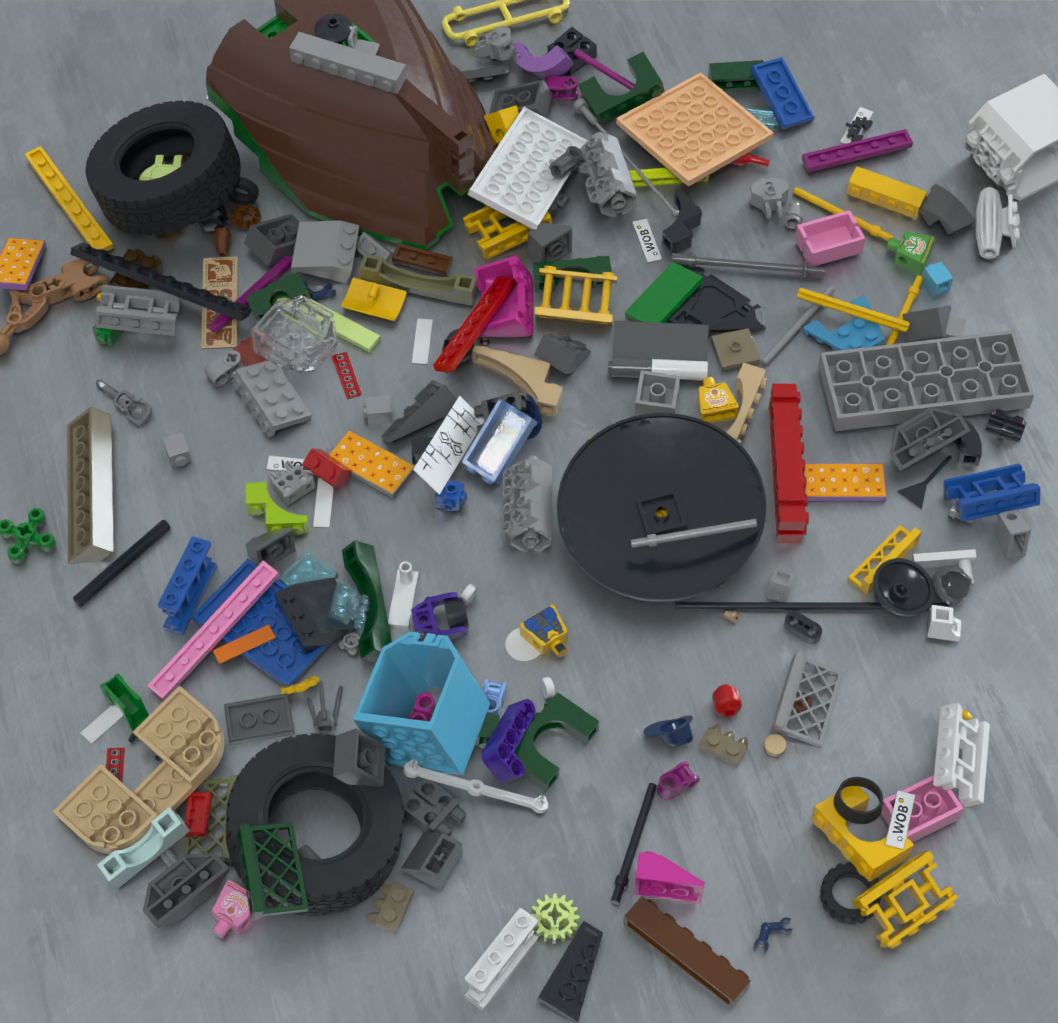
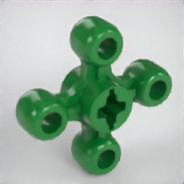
[0,508,56,564]

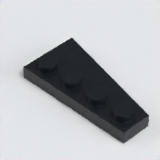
[537,921,603,1023]

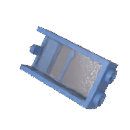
[461,399,538,485]

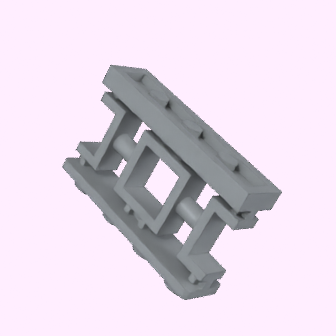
[95,285,181,336]

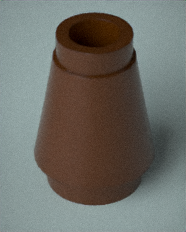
[213,228,232,257]

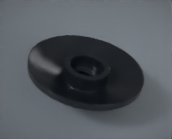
[314,14,353,43]

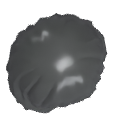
[932,566,972,605]

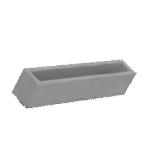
[289,32,407,94]

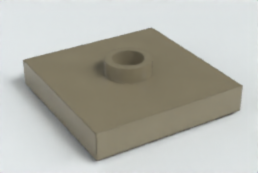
[711,328,760,371]

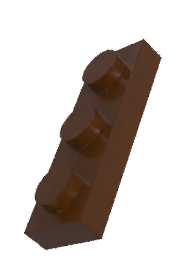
[392,243,453,276]

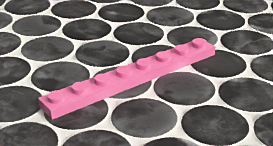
[147,561,280,701]

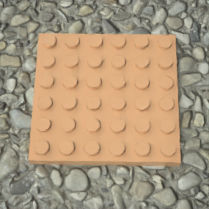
[616,72,774,186]

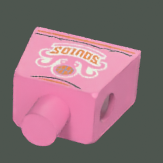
[212,879,255,938]

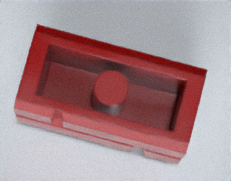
[302,448,352,488]

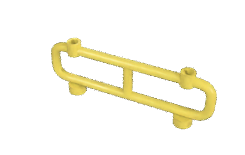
[441,0,570,47]

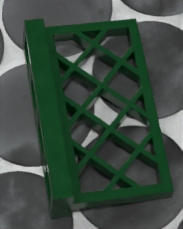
[236,822,308,921]

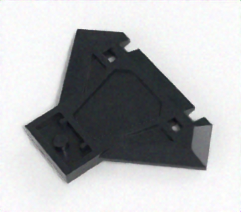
[668,267,766,336]

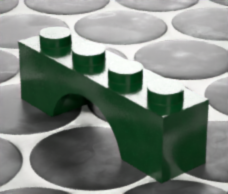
[533,256,612,293]

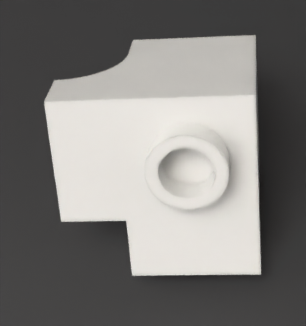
[927,605,961,642]

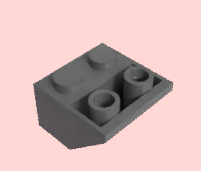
[534,331,591,374]
[401,832,463,890]

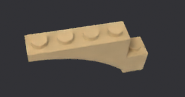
[472,345,563,417]

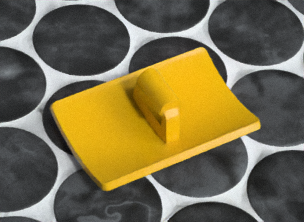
[341,278,407,321]

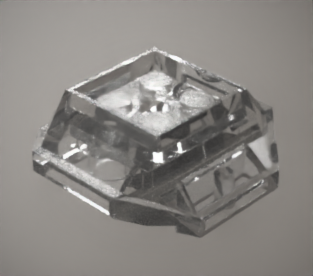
[251,295,338,373]

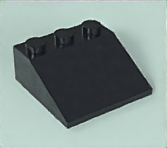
[275,577,362,655]

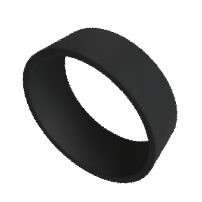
[834,777,883,824]

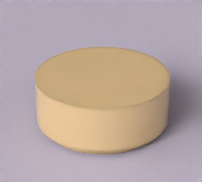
[764,734,786,757]

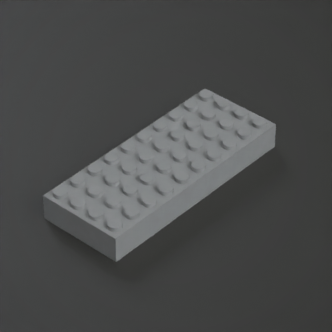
[818,330,1034,432]

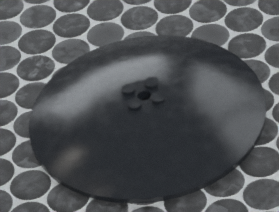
[557,413,766,602]

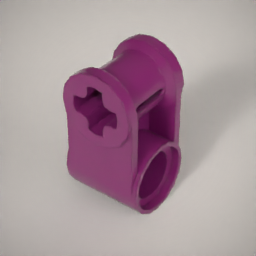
[545,75,579,101]
[657,761,700,800]

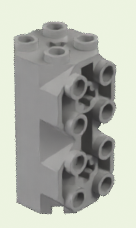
[578,132,637,218]
[501,456,552,552]

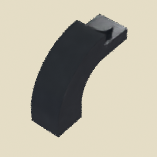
[953,418,982,466]

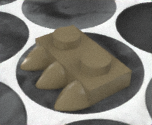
[698,724,748,767]
[366,883,414,934]

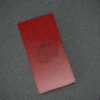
[185,792,212,837]

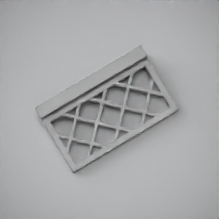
[770,650,843,748]

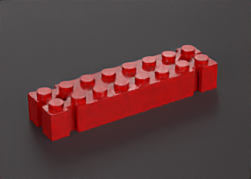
[769,383,809,543]

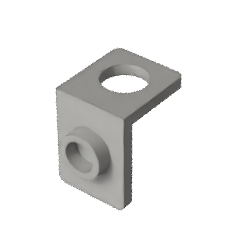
[348,26,380,55]

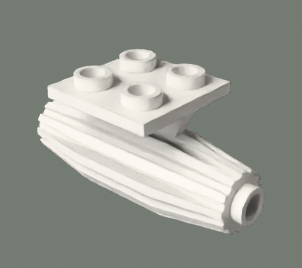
[976,187,1020,259]

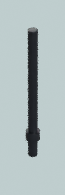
[611,783,657,905]

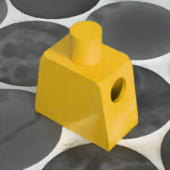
[484,105,519,143]

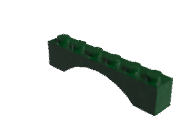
[342,540,392,663]

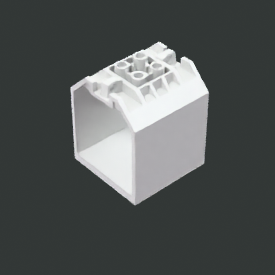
[962,73,1058,201]

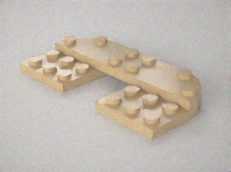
[53,686,225,854]

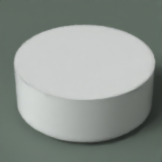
[460,584,478,605]
[540,677,555,699]

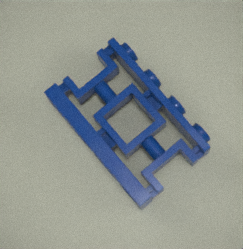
[943,464,1040,522]
[158,536,217,636]

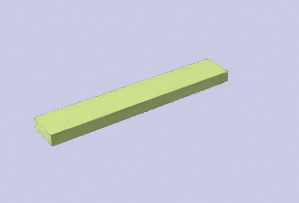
[275,298,381,353]

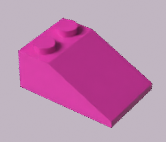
[634,851,705,904]

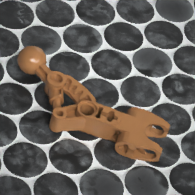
[0,259,108,356]

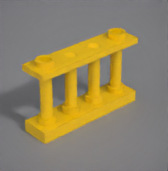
[534,266,618,326]

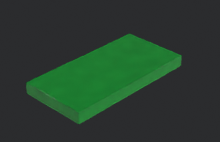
[625,262,704,323]

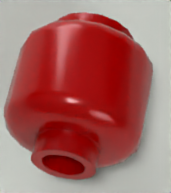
[712,684,742,717]

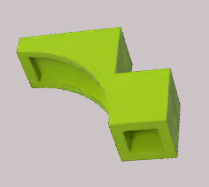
[245,482,309,535]

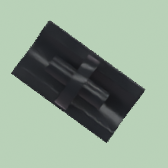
[986,409,1027,440]

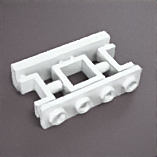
[933,703,990,807]
[465,908,538,1011]

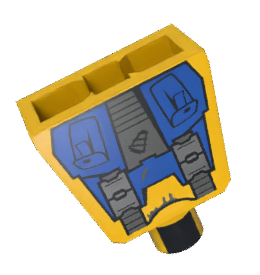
[519,604,568,657]

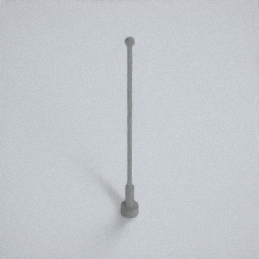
[573,98,679,217]

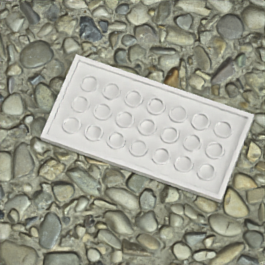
[468,107,588,230]

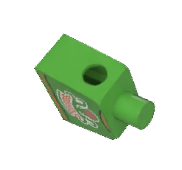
[886,231,935,275]

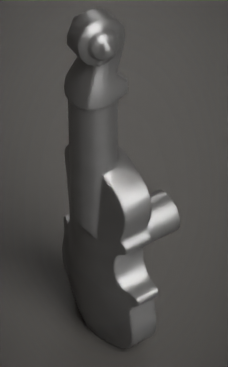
[96,379,152,425]

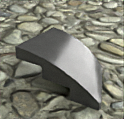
[919,184,976,235]

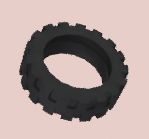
[820,862,882,925]

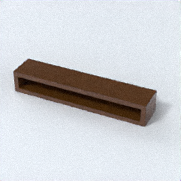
[624,896,751,1009]

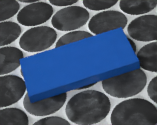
[750,57,815,130]

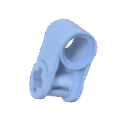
[483,679,507,715]

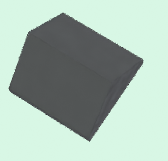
[903,305,951,342]

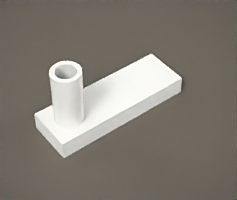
[911,549,977,587]
[388,561,419,630]

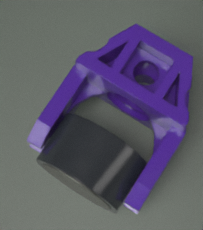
[411,592,469,640]

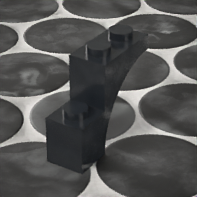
[662,187,702,255]

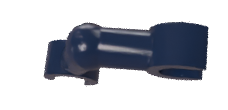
[303,281,336,301]
[753,917,793,954]

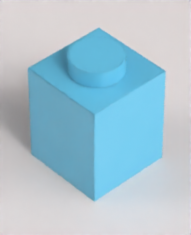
[922,262,953,296]

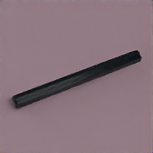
[73,519,171,606]

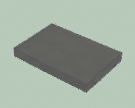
[224,693,295,746]

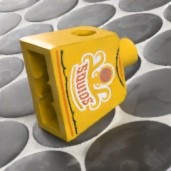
[697,377,739,423]

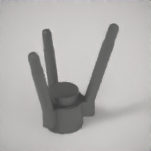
[307,681,343,732]

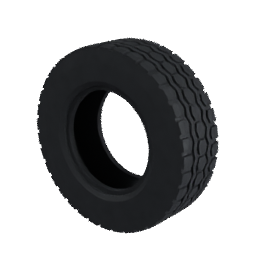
[85,100,241,235]
[226,733,405,916]

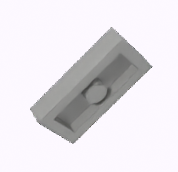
[356,232,394,262]

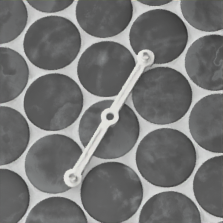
[403,760,548,814]

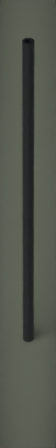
[675,602,950,611]

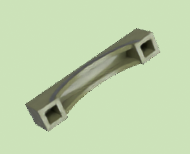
[359,254,477,306]

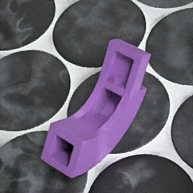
[513,40,574,79]

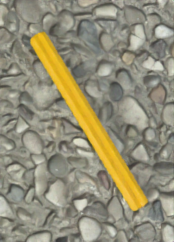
[797,288,910,333]

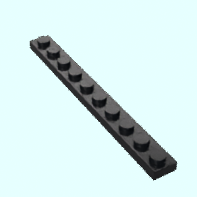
[70,243,251,321]

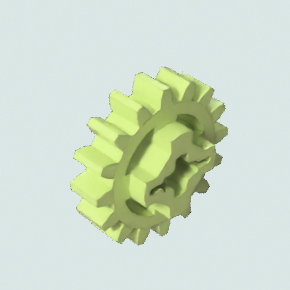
[532,893,580,944]

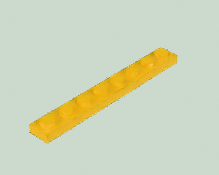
[24,146,114,251]

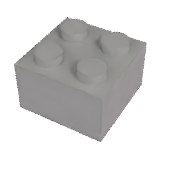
[634,370,680,416]

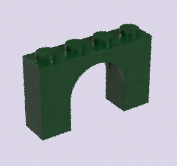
[578,52,665,125]
[514,692,599,793]

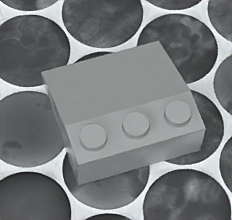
[290,220,359,284]

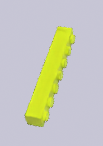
[629,167,709,187]

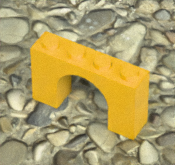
[811,786,914,882]

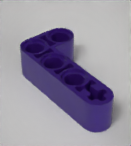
[482,699,536,783]

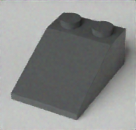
[489,80,553,119]
[244,214,300,267]

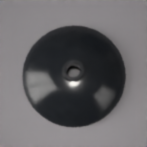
[872,558,934,617]

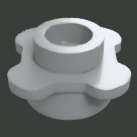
[339,632,360,655]

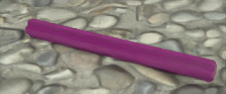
[209,255,292,333]

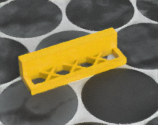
[848,525,922,595]

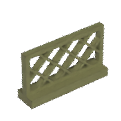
[183,775,238,866]

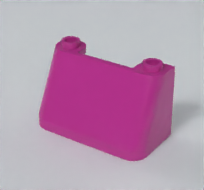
[474,255,533,337]

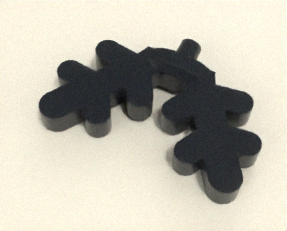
[846,116,873,142]

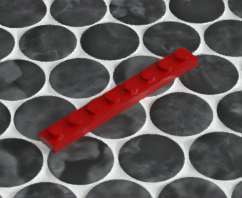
[433,276,516,373]

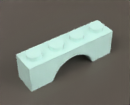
[97,807,190,888]

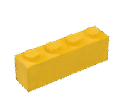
[846,166,927,219]

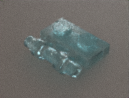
[328,582,370,630]

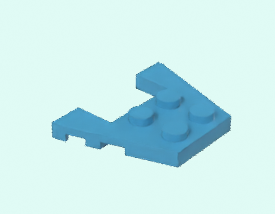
[803,295,885,351]

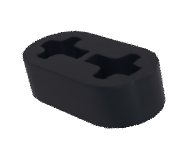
[784,612,822,644]

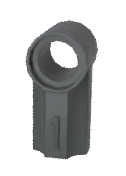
[549,146,583,178]

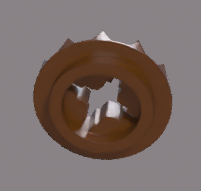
[230,204,261,230]

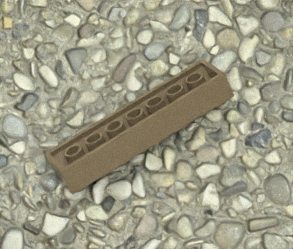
[67,407,114,564]

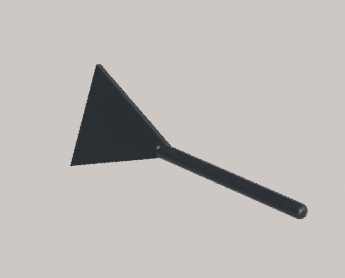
[897,455,952,509]

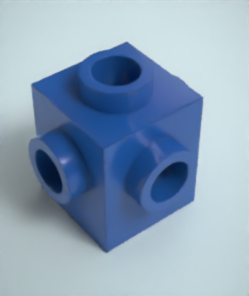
[435,480,467,511]

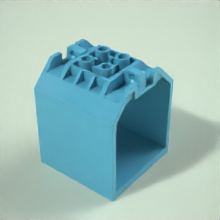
[353,632,490,776]

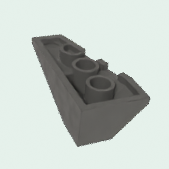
[381,380,457,443]

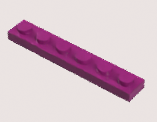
[802,129,913,173]

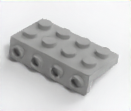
[233,359,312,438]

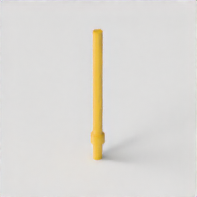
[793,187,895,241]
[885,275,923,345]

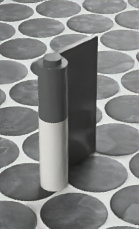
[608,321,709,381]

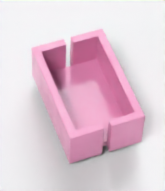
[795,210,865,266]

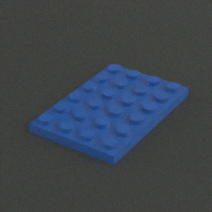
[192,558,332,687]

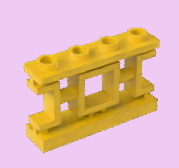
[463,205,552,261]
[851,850,959,949]

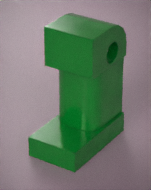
[100,673,149,732]

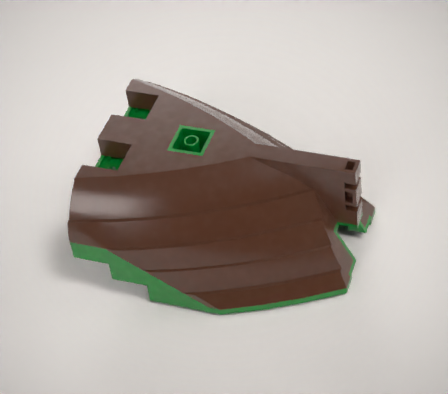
[206,0,498,250]

